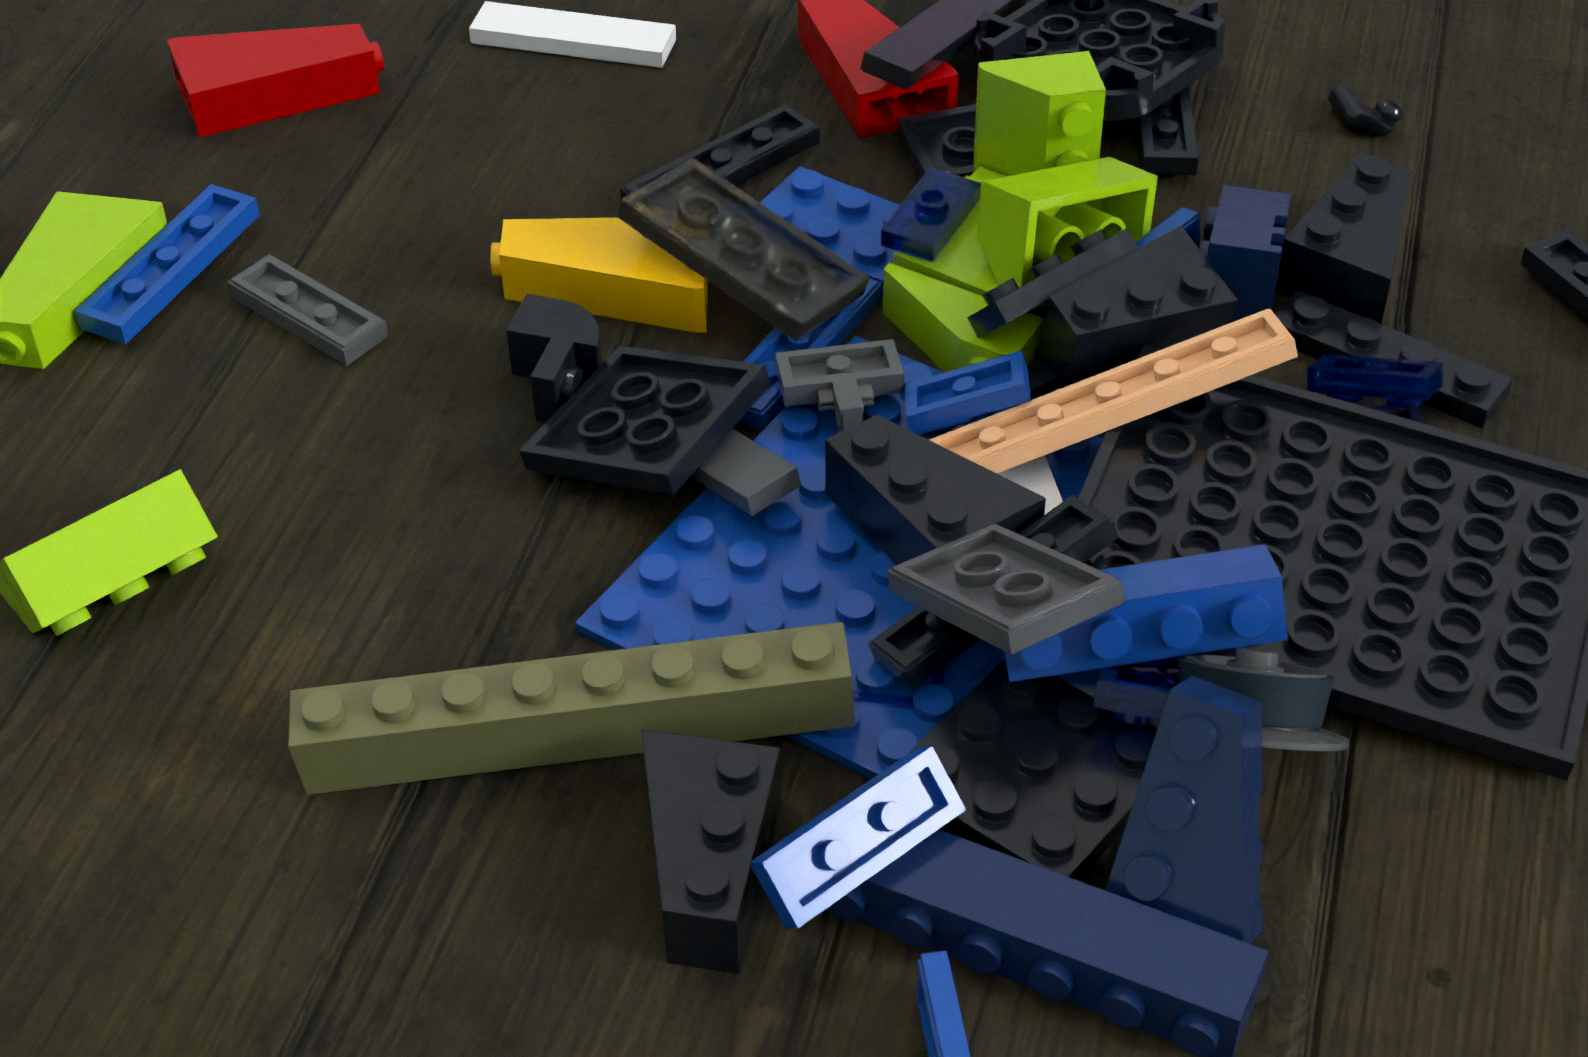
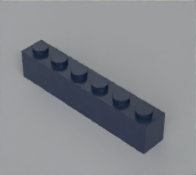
[826,829,1269,1057]

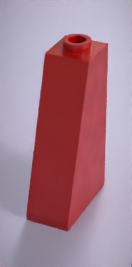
[797,0,958,139]
[167,24,385,138]

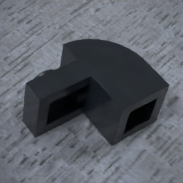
[506,294,602,423]

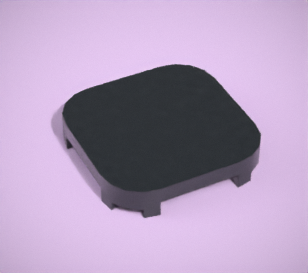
[975,0,1225,121]

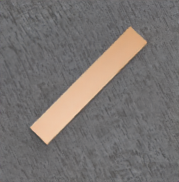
[929,308,1298,474]

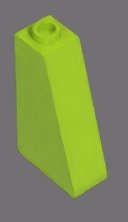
[0,191,167,369]

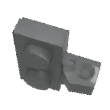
[775,339,904,433]

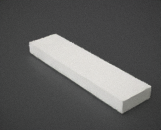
[469,1,676,68]

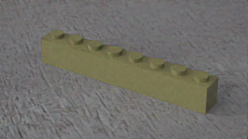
[288,622,855,795]

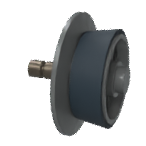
[1149,647,1349,751]

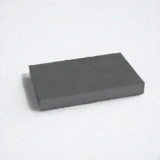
[887,524,1125,655]

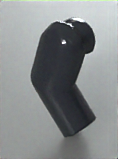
[1328,84,1403,136]

